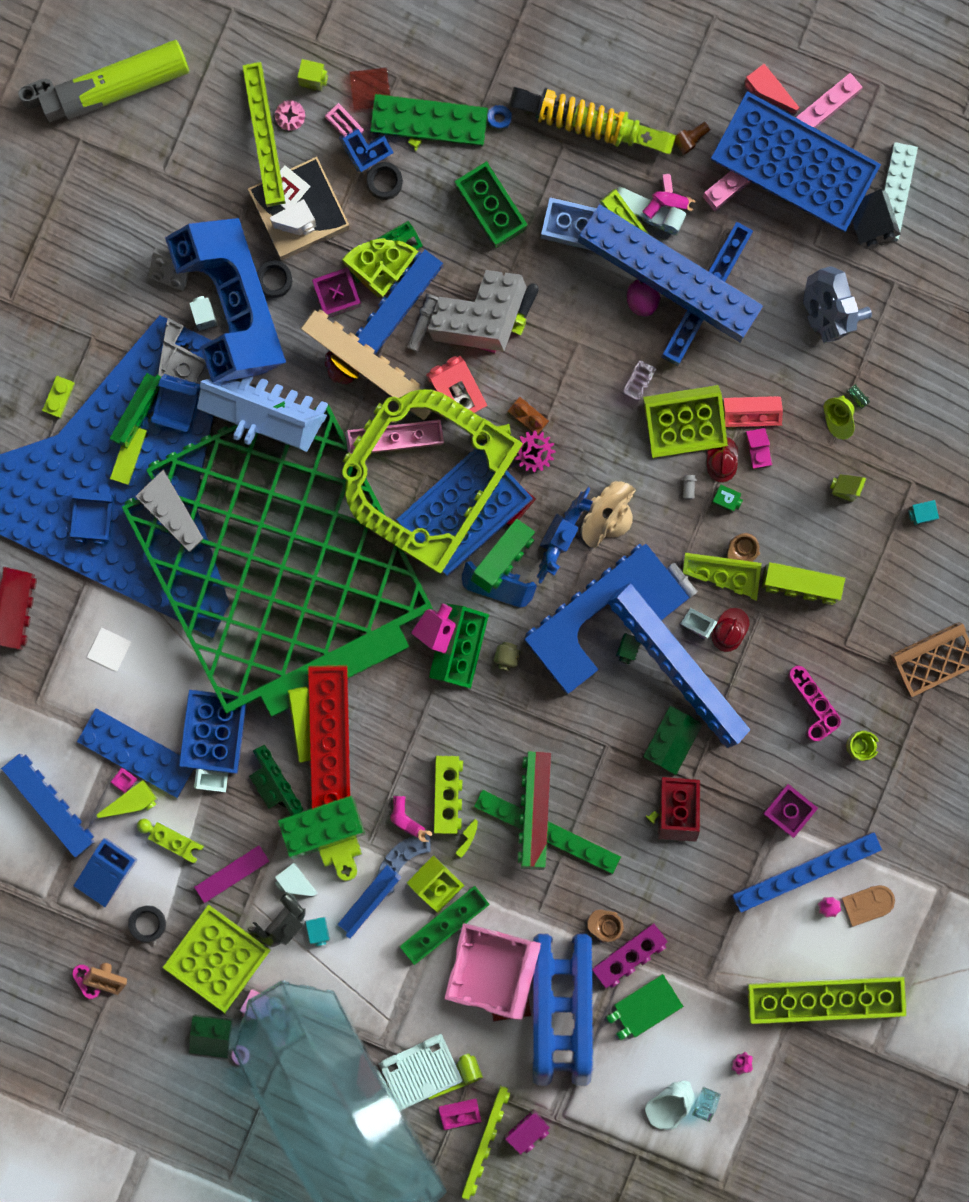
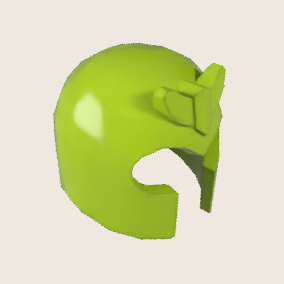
[846,730,879,761]

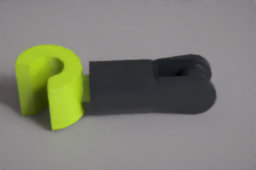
[512,283,539,335]

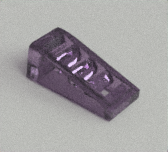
[622,360,656,403]

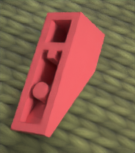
[745,64,799,114]

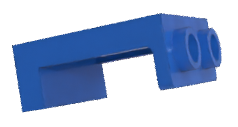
[150,374,200,433]
[69,490,114,544]

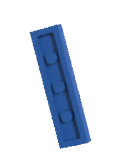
[338,865,402,939]

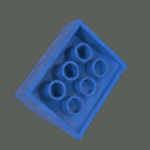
[179,690,247,774]

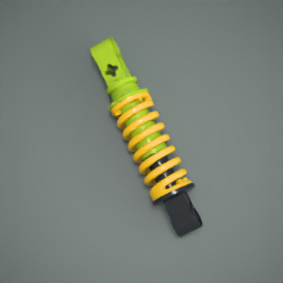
[508,87,676,154]

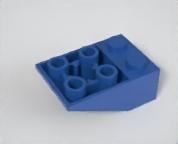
[74,838,138,907]

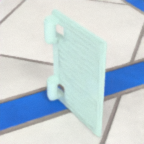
[378,1034,463,1111]

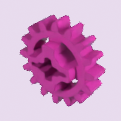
[515,430,556,472]

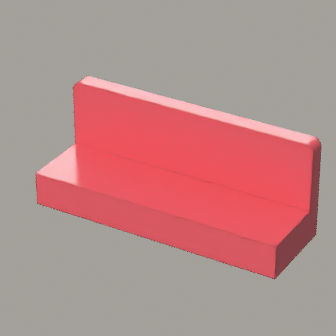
[724,396,783,427]

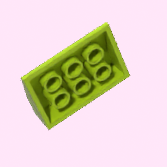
[643,385,728,458]

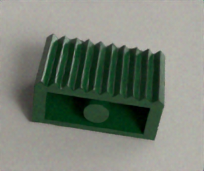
[616,633,641,665]

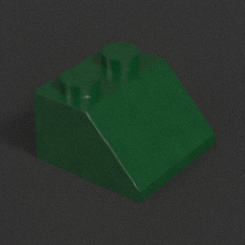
[189,1014,233,1058]

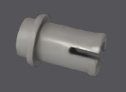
[682,475,697,499]

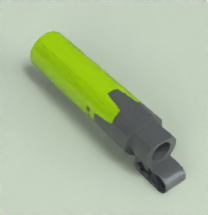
[18,40,189,123]

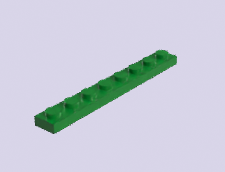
[474,790,621,874]

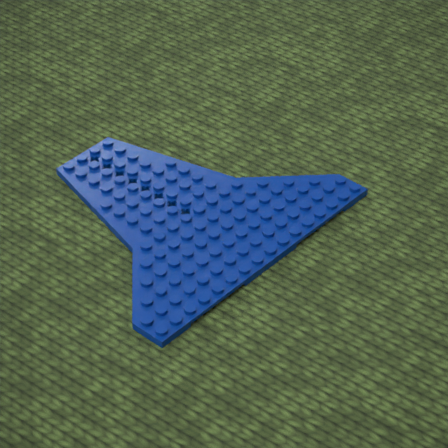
[0,315,230,638]

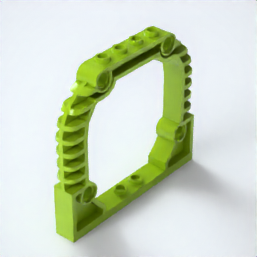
[342,389,523,574]

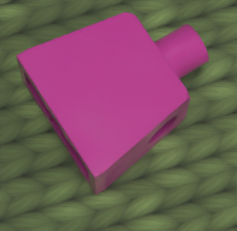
[411,603,456,653]

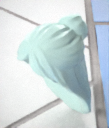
[645,1080,695,1130]

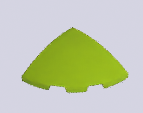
[342,238,419,297]

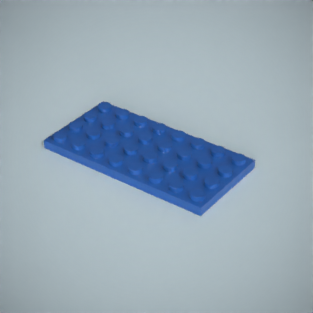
[710,91,881,232]

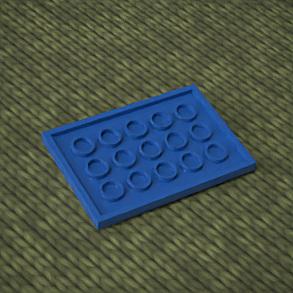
[396,442,533,576]

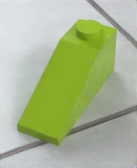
[830,474,866,502]
[96,780,158,818]

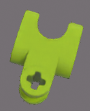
[319,838,362,881]

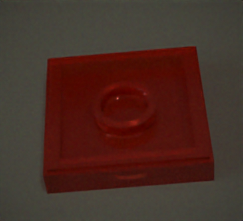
[349,67,390,110]

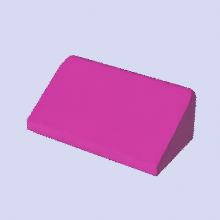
[439,1099,481,1130]

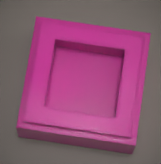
[110,767,137,794]

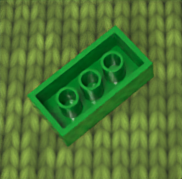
[454,161,528,249]
[278,796,366,859]

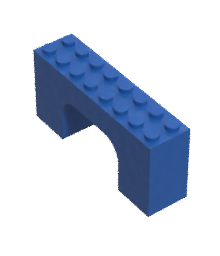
[165,218,286,383]
[524,544,689,695]

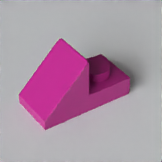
[746,428,772,469]

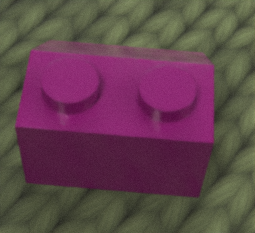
[505,1109,550,1154]

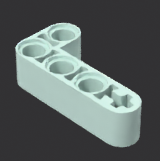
[617,187,686,235]

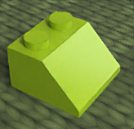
[407,855,465,913]

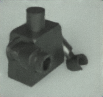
[248,892,306,947]

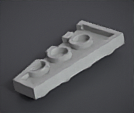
[135,470,203,552]

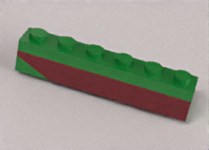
[517,751,551,870]

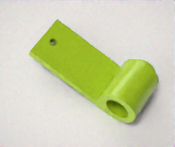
[429,1053,483,1100]

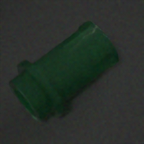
[847,384,870,409]

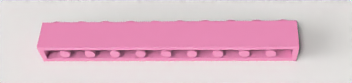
[703,73,862,211]

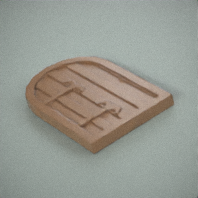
[842,885,895,927]

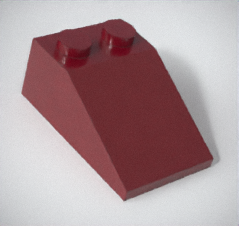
[658,777,700,842]

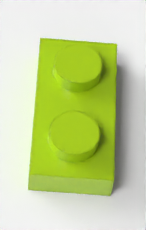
[42,376,75,418]

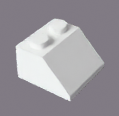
[270,199,317,236]

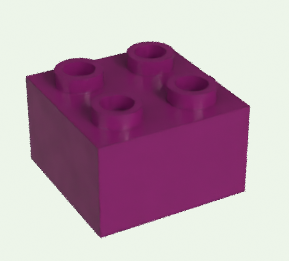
[312,268,362,319]

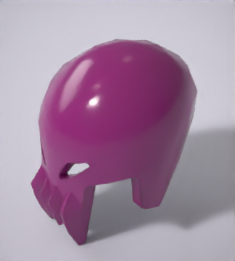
[626,279,661,317]

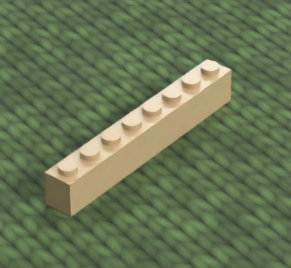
[300,309,431,420]

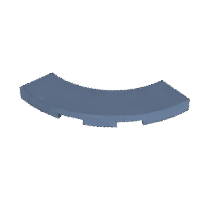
[377,834,431,893]

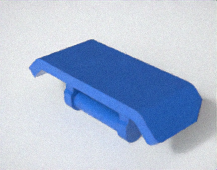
[462,561,537,607]

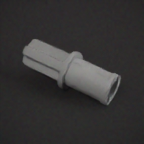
[667,563,698,598]

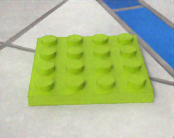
[163,905,271,1013]

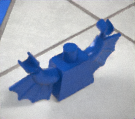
[537,487,593,584]

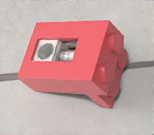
[426,356,488,413]

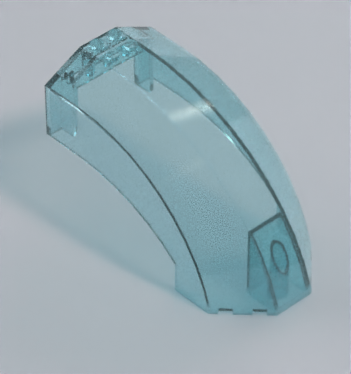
[233,981,447,1202]

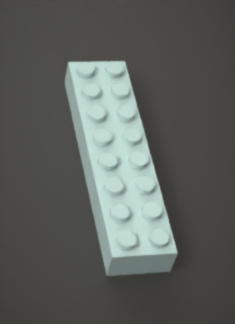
[884,142,918,241]

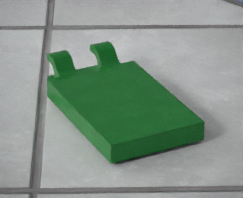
[606,974,684,1040]

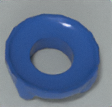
[487,105,512,129]

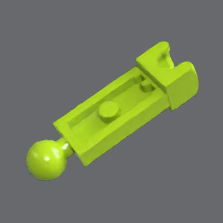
[137,818,204,863]

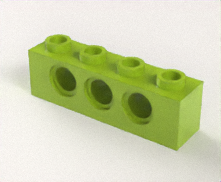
[434,756,463,834]

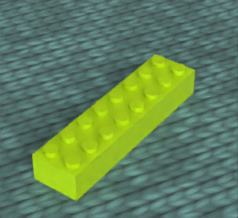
[747,976,907,1024]

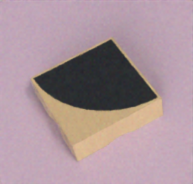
[248,157,350,261]

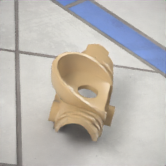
[580,481,636,548]

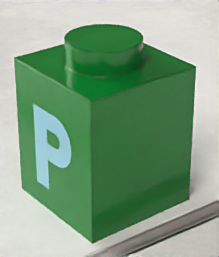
[712,485,743,513]

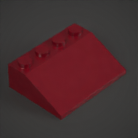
[0,567,37,650]

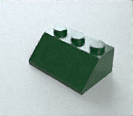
[642,706,703,775]

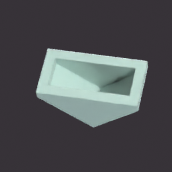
[681,608,717,640]
[194,769,228,792]

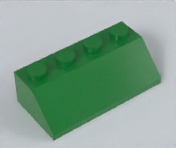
[429,603,489,689]

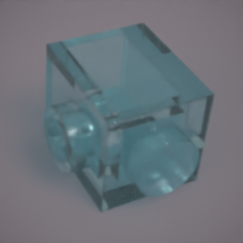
[692,1087,721,1122]

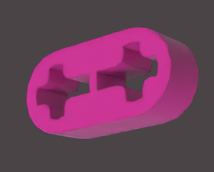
[73,964,101,999]

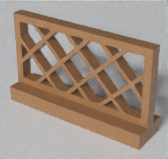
[890,622,969,697]

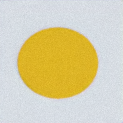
[331,355,359,378]

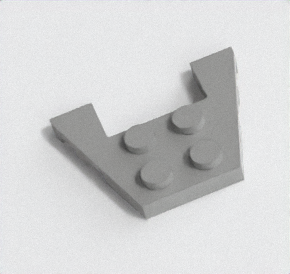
[158,318,210,384]

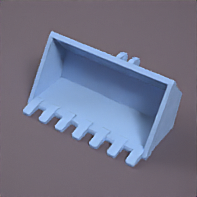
[197,376,328,452]

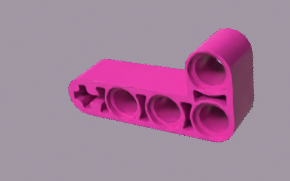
[788,666,841,742]

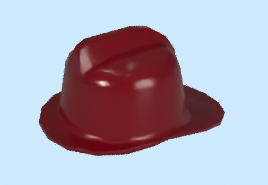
[707,437,738,482]
[712,608,750,652]

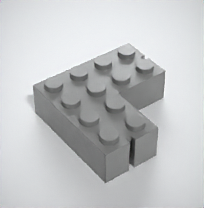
[428,270,526,352]

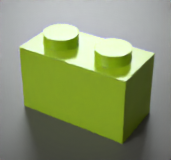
[297,59,328,91]

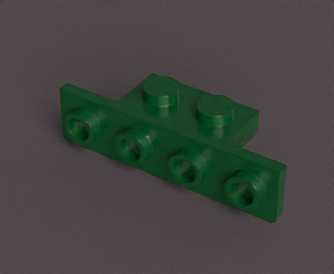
[249,745,304,816]

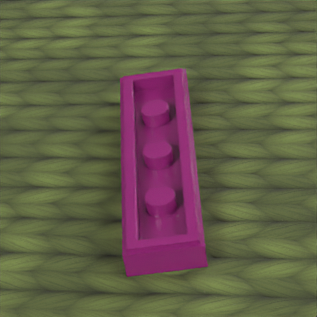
[194,845,270,903]

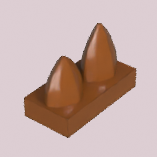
[508,397,549,435]

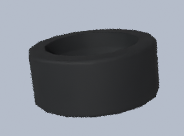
[366,162,403,200]
[257,260,293,298]
[128,905,166,942]

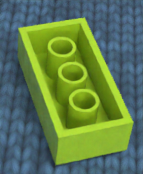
[762,562,845,605]

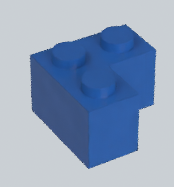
[339,129,394,172]

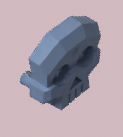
[803,266,872,344]

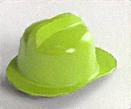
[823,396,855,440]

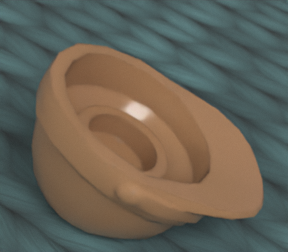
[727,533,760,562]
[587,909,624,942]

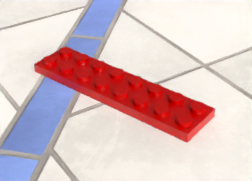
[308,665,350,809]

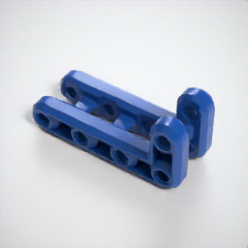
[533,933,593,1086]

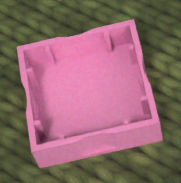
[444,923,541,1019]

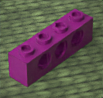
[592,923,668,988]

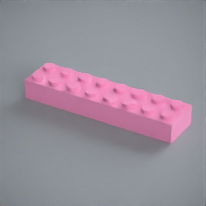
[345,420,444,454]

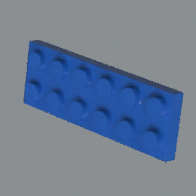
[77,708,194,798]

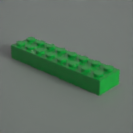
[399,886,490,965]

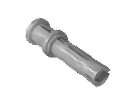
[407,293,439,352]

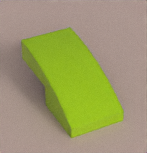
[456,819,478,858]

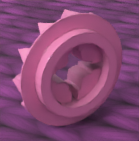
[275,100,305,131]

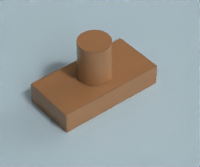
[83,963,127,995]

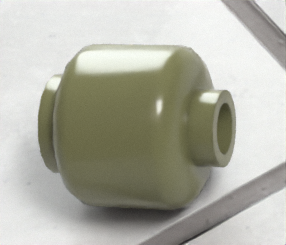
[494,642,520,671]

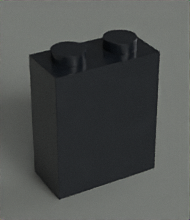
[852,189,901,249]

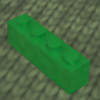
[471,519,535,593]

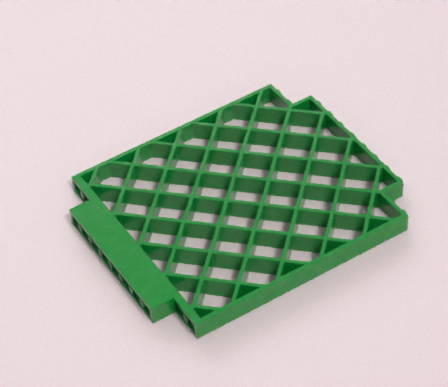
[122,401,433,718]

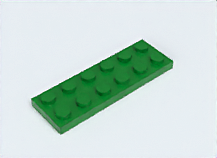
[371,94,488,147]

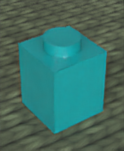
[908,500,939,525]
[306,917,330,947]

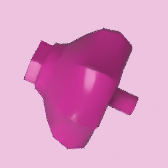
[818,896,842,918]
[732,1052,753,1075]

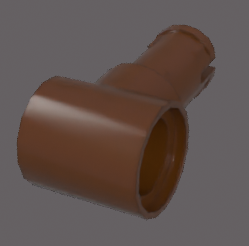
[674,122,710,155]

